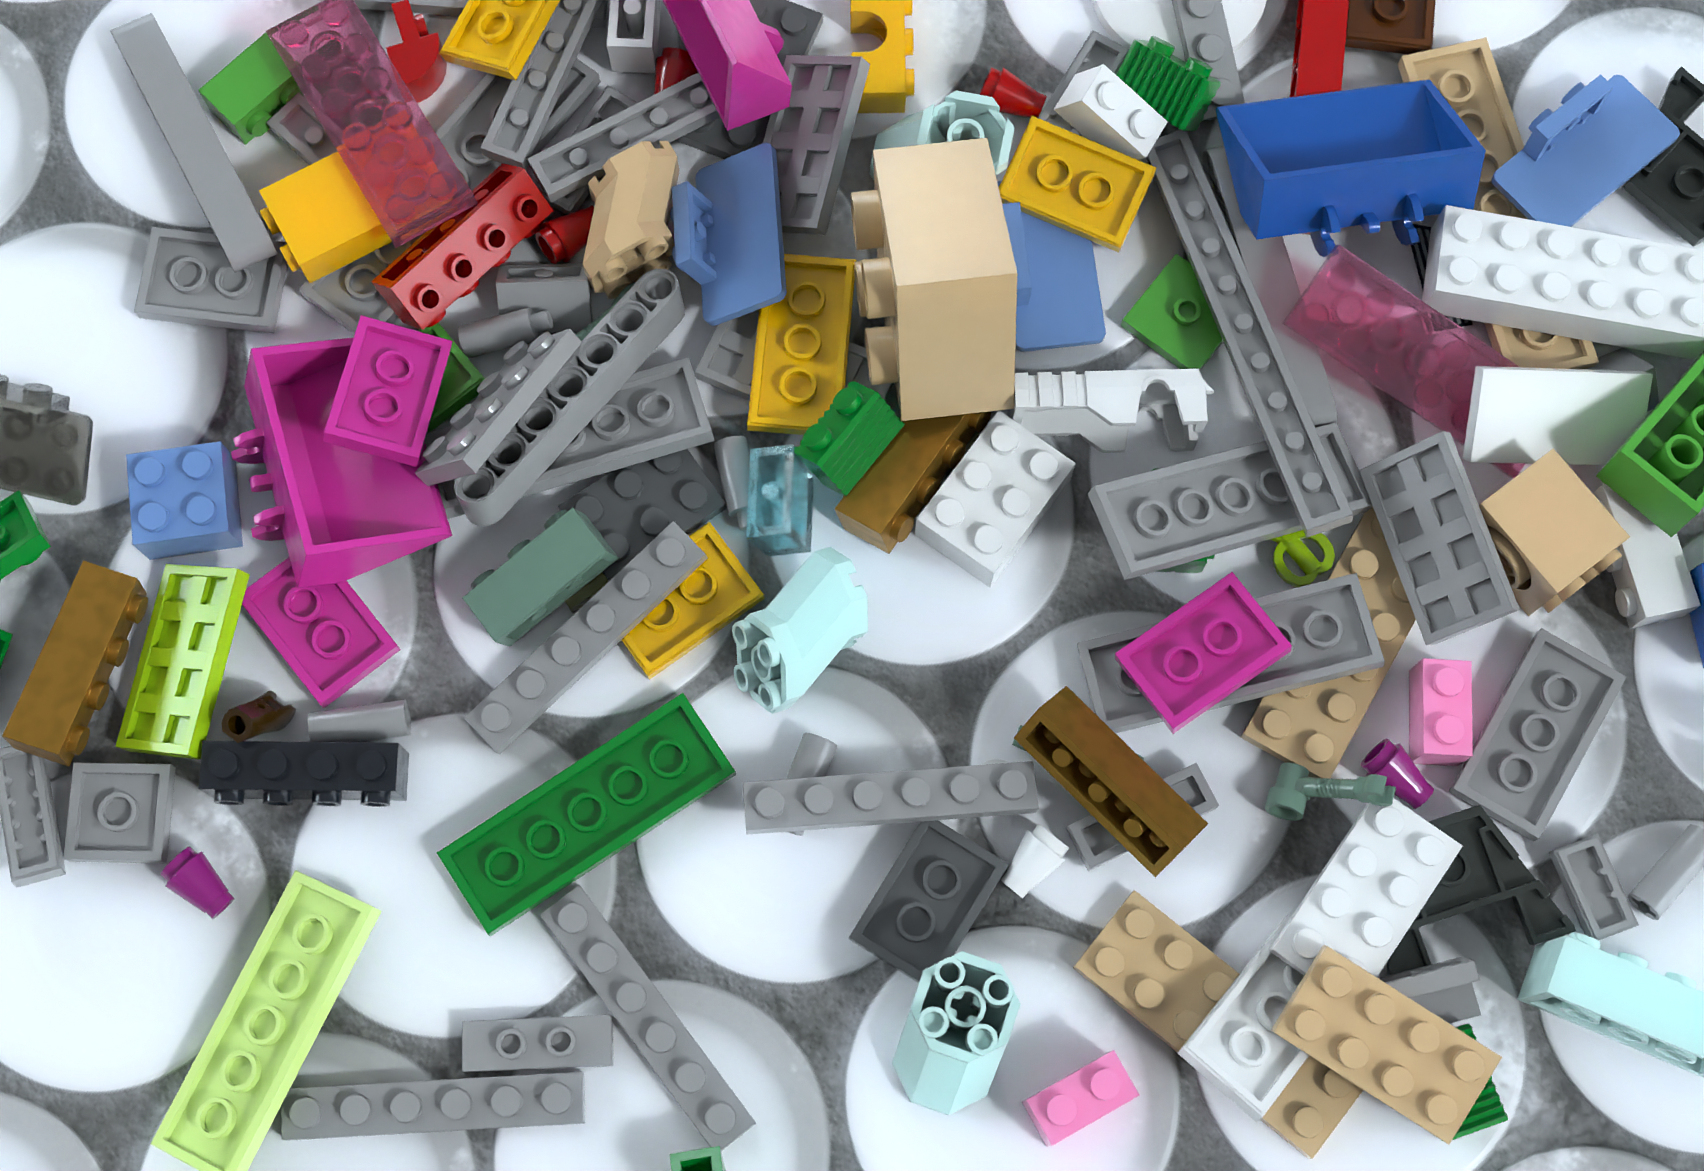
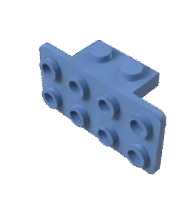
[1492,74,1680,227]
[670,142,787,326]
[997,180,1106,352]

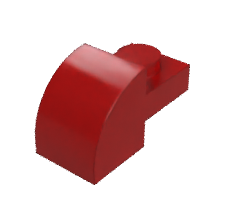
[386,0,447,107]

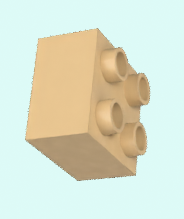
[850,138,1017,421]

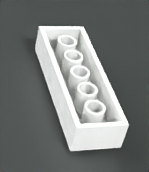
[1421,205,1704,359]

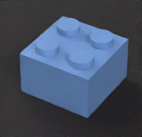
[126,441,243,560]

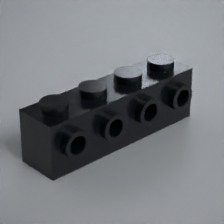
[199,741,409,807]

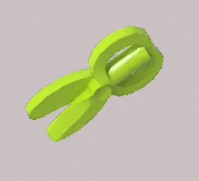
[1270,530,1335,587]

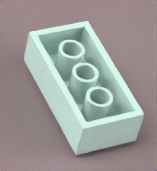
[1517,932,1704,1078]

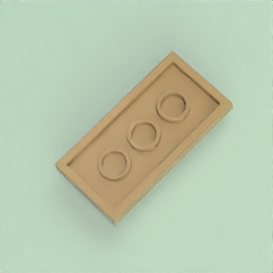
[1271,945,1502,1144]

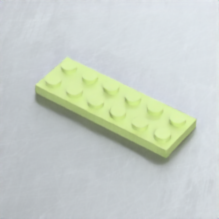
[150,870,381,1171]

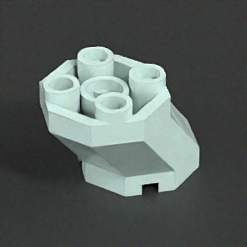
[870,90,1015,180]
[732,547,868,714]
[892,951,1020,1115]

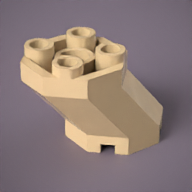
[583,141,679,299]

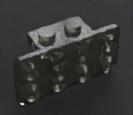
[0,374,93,506]

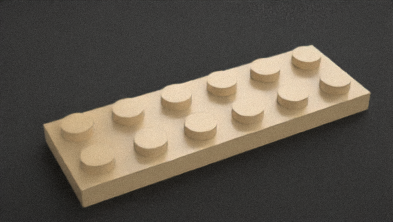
[1240,507,1416,779]
[1073,890,1363,1159]

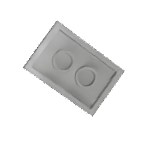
[134,227,288,333]

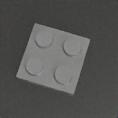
[63,762,176,863]

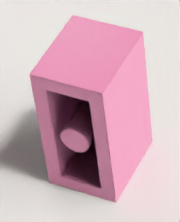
[1409,658,1473,766]
[1022,1050,1139,1147]

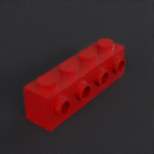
[371,163,554,330]

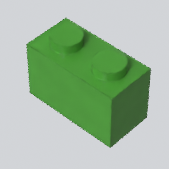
[198,32,312,145]

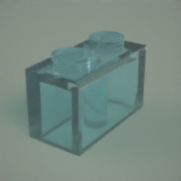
[746,444,814,556]

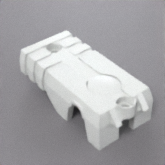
[1008,369,1214,453]

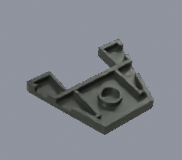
[1623,66,1704,247]
[1387,805,1576,976]

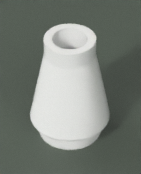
[1001,824,1069,898]

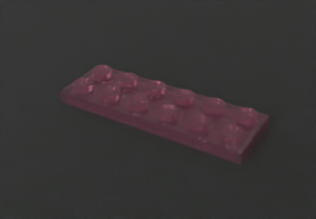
[266,0,478,248]
[1282,245,1525,478]

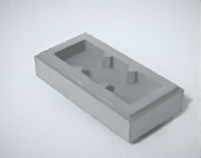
[1548,834,1639,941]

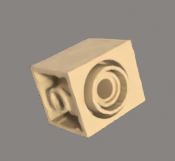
[1479,448,1630,616]

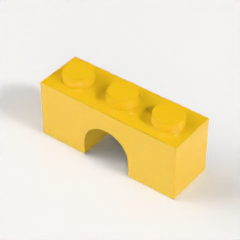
[850,0,914,113]

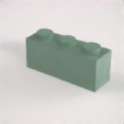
[462,507,619,647]

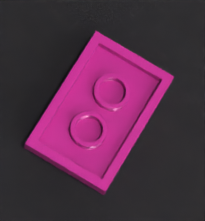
[323,315,453,467]
[242,557,401,708]
[1115,572,1292,734]

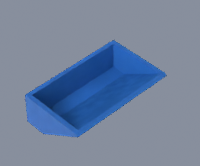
[1215,79,1486,257]

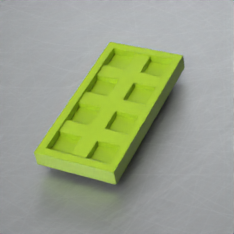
[115,564,250,760]

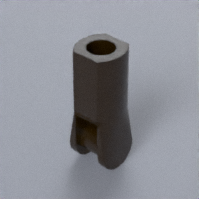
[221,690,296,743]

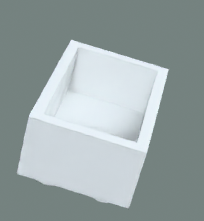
[914,410,1076,588]

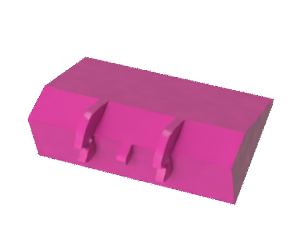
[663,0,792,131]
[231,337,452,588]

